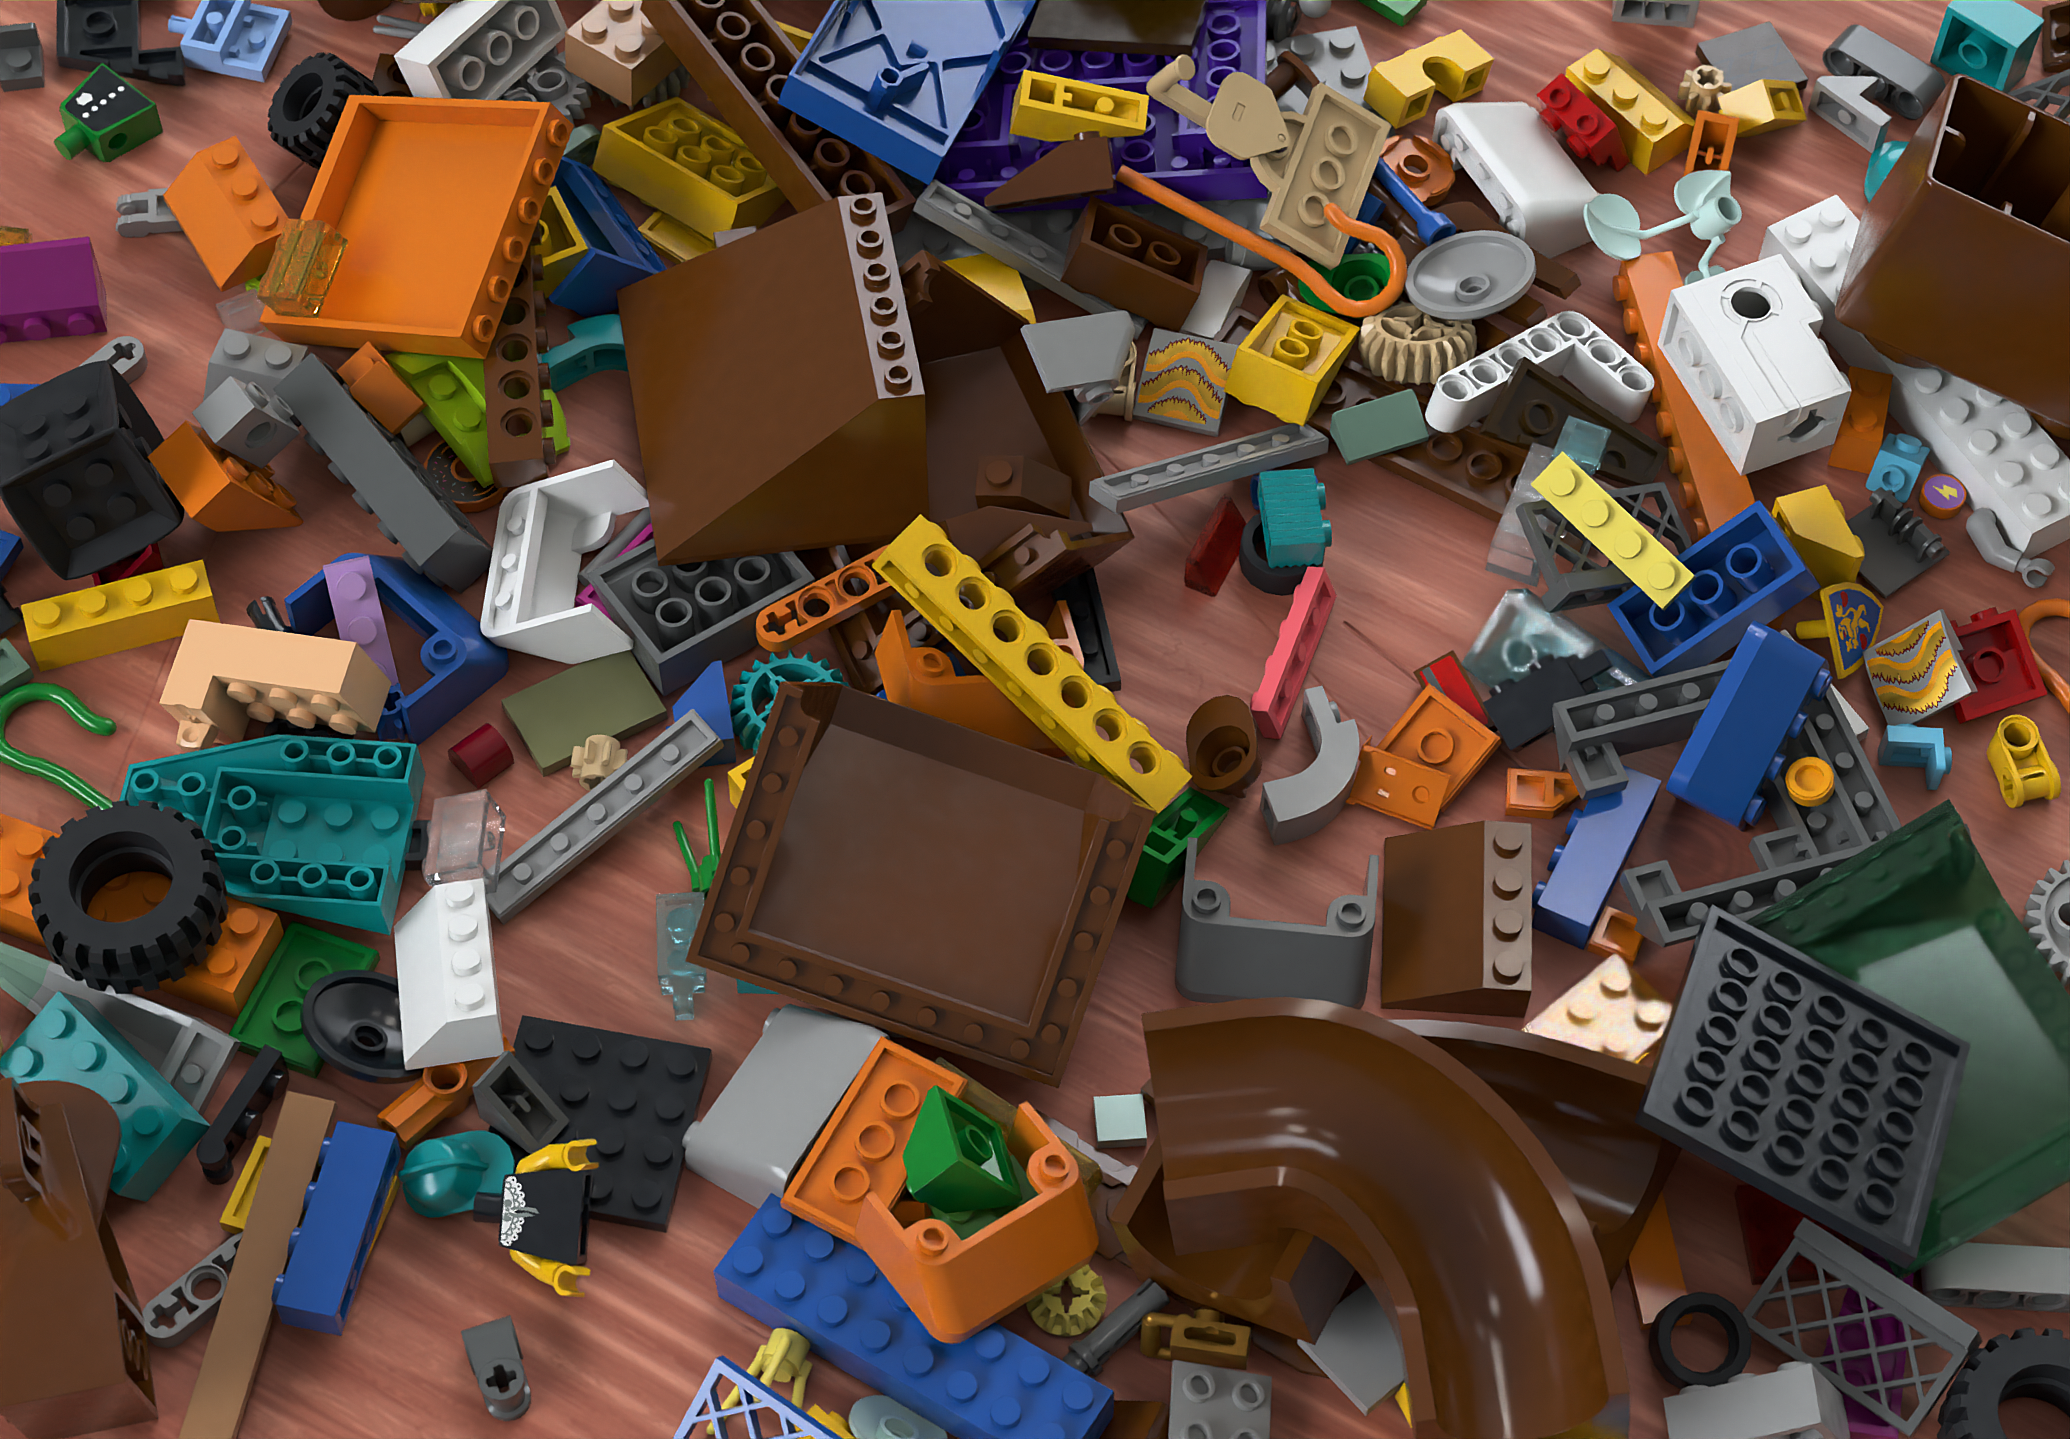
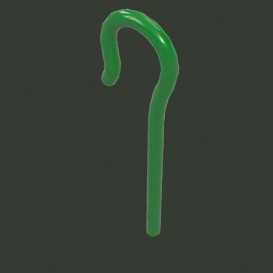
[0,682,117,810]

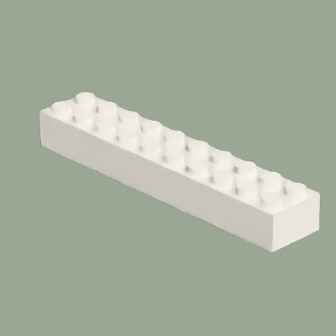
[1758,195,2070,559]

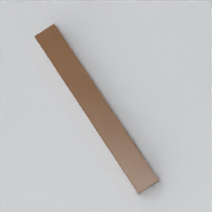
[178,1091,338,1439]

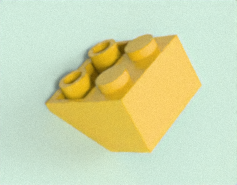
[1771,484,1865,602]

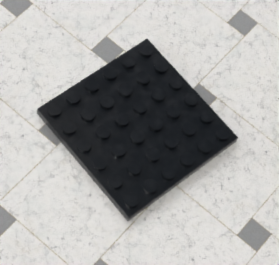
[1634,904,1971,1269]

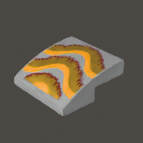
[1133,328,1238,437]
[1863,609,1978,726]

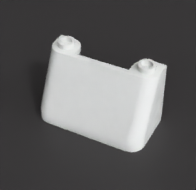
[1432,102,1602,259]

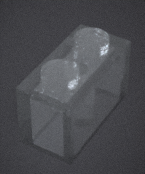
[422,789,506,894]

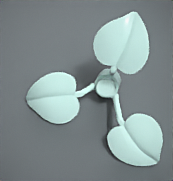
[1583,170,1742,286]

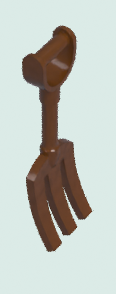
[1267,51,1581,353]

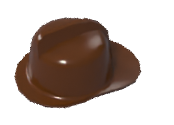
[1186,695,1262,799]

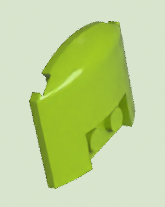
[385,351,570,488]

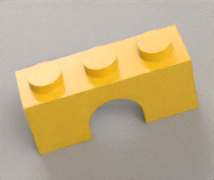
[1363,29,1494,129]

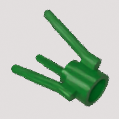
[673,778,721,901]

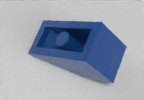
[666,661,736,768]

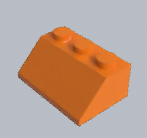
[163,135,295,292]

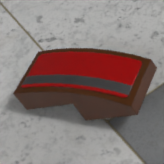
[1413,650,1498,733]

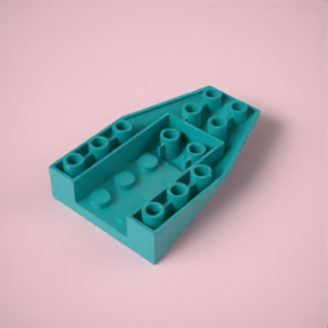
[119,734,426,935]

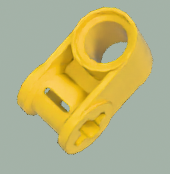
[1986,715,2061,809]

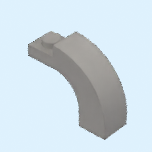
[1260,686,1359,846]

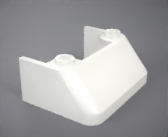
[480,459,649,664]

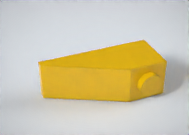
[1009,70,1149,142]

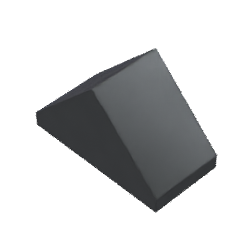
[472,1051,570,1154]

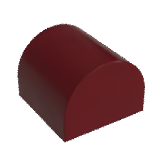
[448,723,514,789]

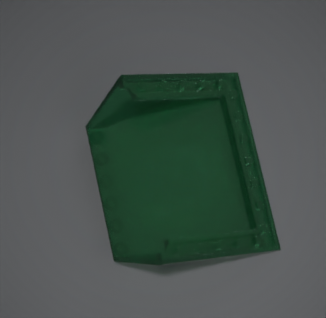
[1746,799,2070,1280]

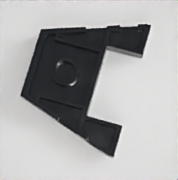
[56,0,186,86]

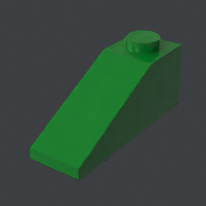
[1126,787,1230,909]

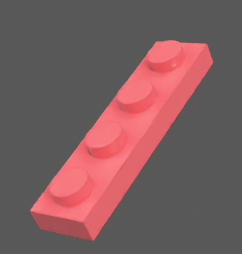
[1250,566,1337,739]

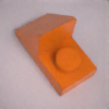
[336,341,427,436]

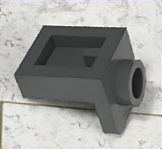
[0,22,45,92]

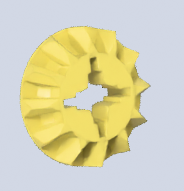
[1026,1264,1107,1337]

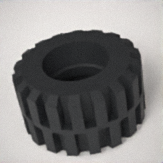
[267,52,379,170]

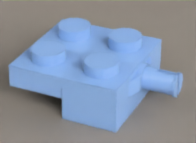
[168,0,292,82]

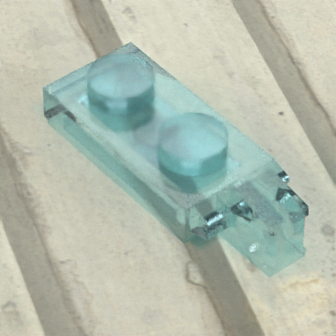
[656,892,707,1021]

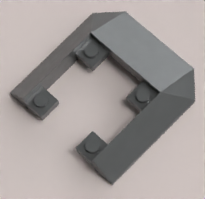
[1552,659,1905,948]

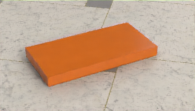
[780,1036,969,1251]

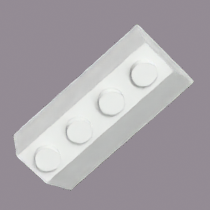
[394,878,504,1070]

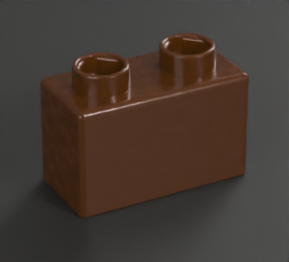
[1834,74,2070,440]

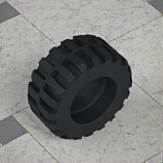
[28,800,228,994]
[1937,1327,2070,1439]

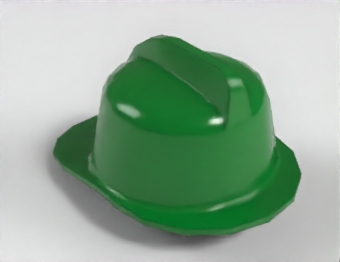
[1298,253,1390,321]

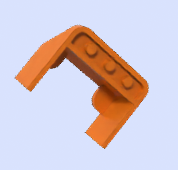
[875,600,1084,758]
[854,1101,1099,1344]

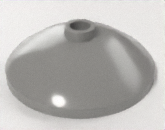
[1405,230,1536,321]

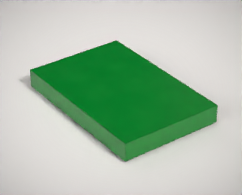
[228,920,380,1079]

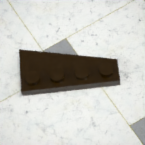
[1478,357,1669,486]

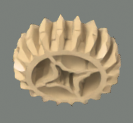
[1358,301,1477,386]

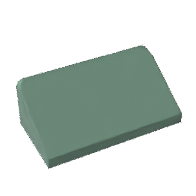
[1330,389,1429,465]

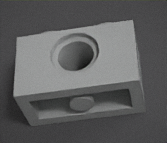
[192,376,300,469]

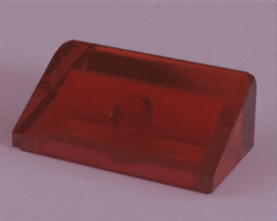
[1184,495,1247,597]

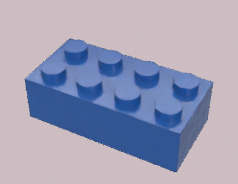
[1607,500,1821,678]

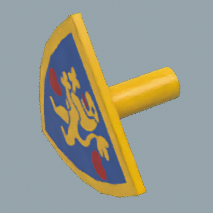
[1796,582,1884,679]

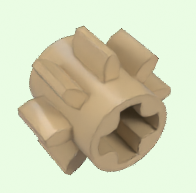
[1677,65,1732,115]
[570,735,628,791]

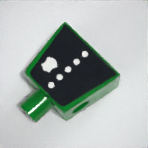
[54,63,163,162]

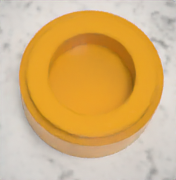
[1786,757,1835,807]

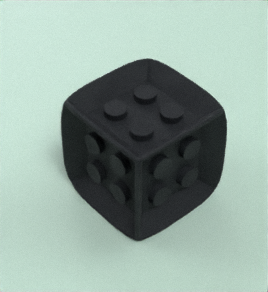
[0,360,185,580]

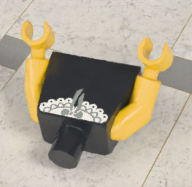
[473,1139,599,1297]

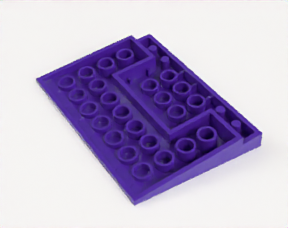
[923,0,1268,213]

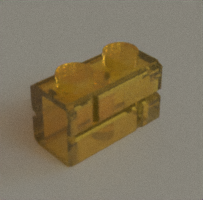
[257,219,348,318]

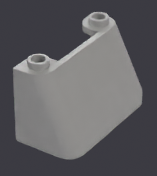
[682,1004,890,1209]

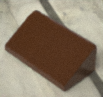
[2042,0,2070,73]

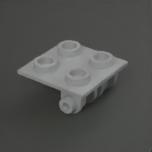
[1168,1360,1272,1439]

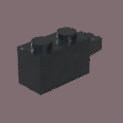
[1483,649,1613,753]

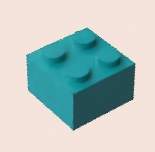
[1930,0,2045,93]

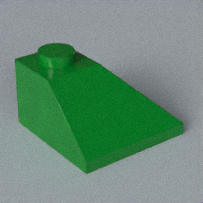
[902,1085,1023,1214]

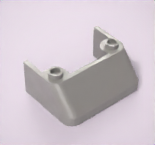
[1021,310,1135,426]

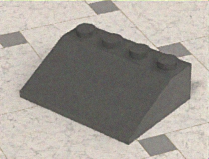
[587,538,819,696]

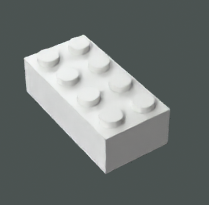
[394,0,568,100]

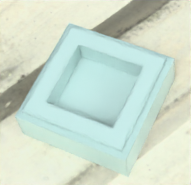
[1093,1094,1147,1149]

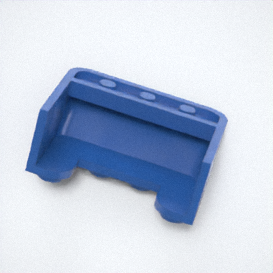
[1666,620,1833,832]

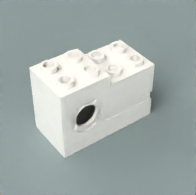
[1657,254,1852,476]

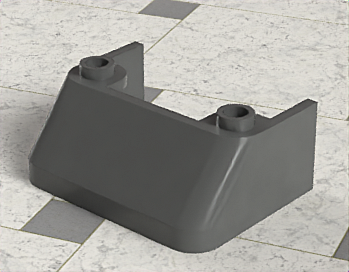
[1175,837,1379,1010]

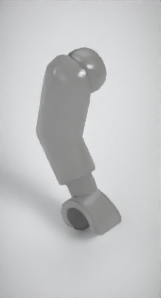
[1966,508,2055,588]

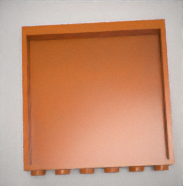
[259,95,574,359]

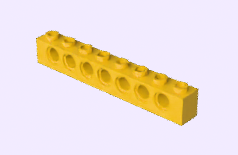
[871,514,1192,817]

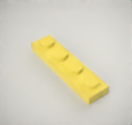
[1531,451,1696,611]

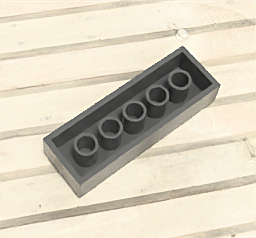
[273,352,493,594]

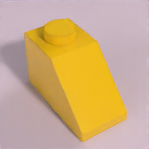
[1718,79,1807,138]

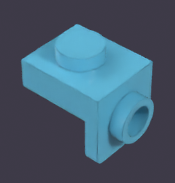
[1866,433,1930,503]
[1878,724,1952,790]

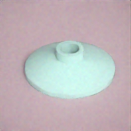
[849,1395,948,1439]

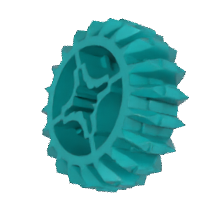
[729,649,850,756]

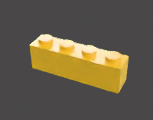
[21,559,220,672]

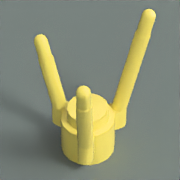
[706,1328,813,1435]

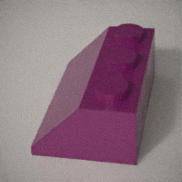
[0,237,107,344]

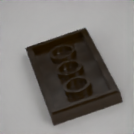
[1027,0,1209,57]

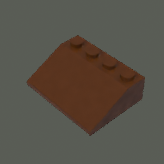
[1381,820,1532,1018]

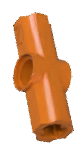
[376,1033,515,1150]

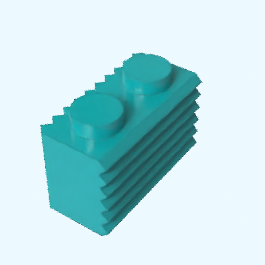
[1257,468,1332,569]

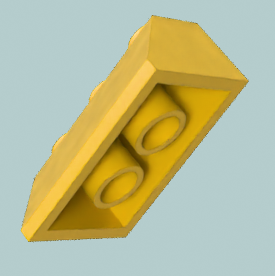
[1565,48,1695,175]

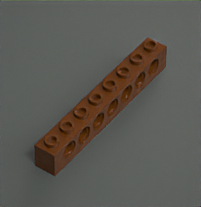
[483,220,556,488]

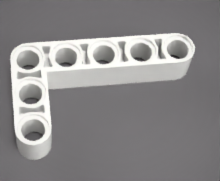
[1425,311,1655,433]

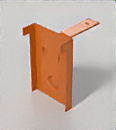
[1346,735,1451,830]

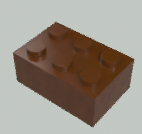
[1060,195,1208,333]

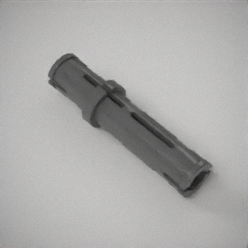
[1061,1278,1170,1377]

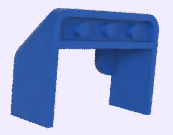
[548,156,667,318]
[284,553,509,746]

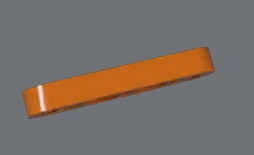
[756,544,898,652]

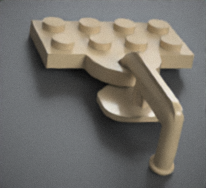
[1146,54,1391,270]

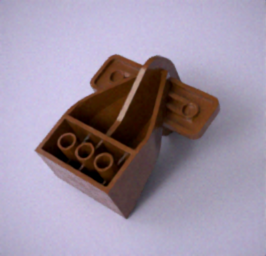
[0,1077,159,1439]

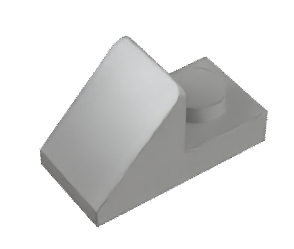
[1808,76,1891,153]

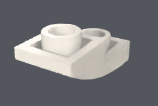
[1179,259,1253,340]

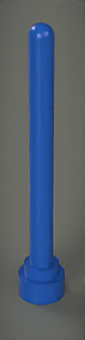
[1373,156,1456,247]

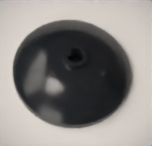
[300,970,425,1084]

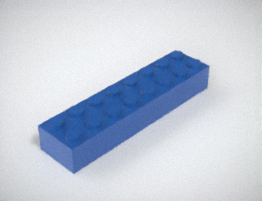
[713,1193,1114,1439]

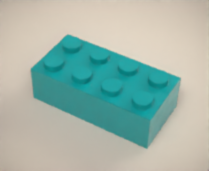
[0,991,211,1202]

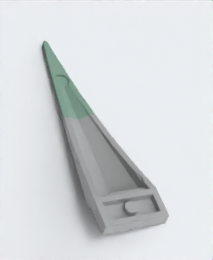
[0,942,241,1117]

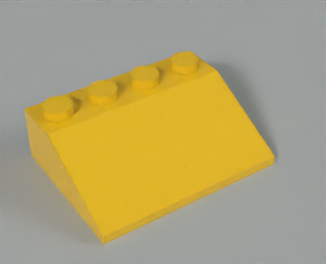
[592,96,787,241]

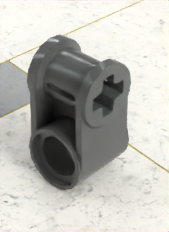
[461,1315,532,1421]

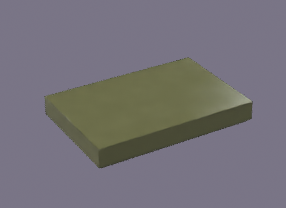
[501,650,668,777]

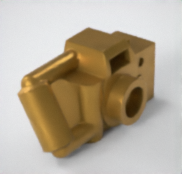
[1140,1309,1251,1370]

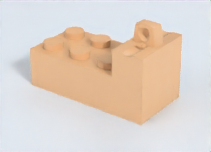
[159,619,392,752]

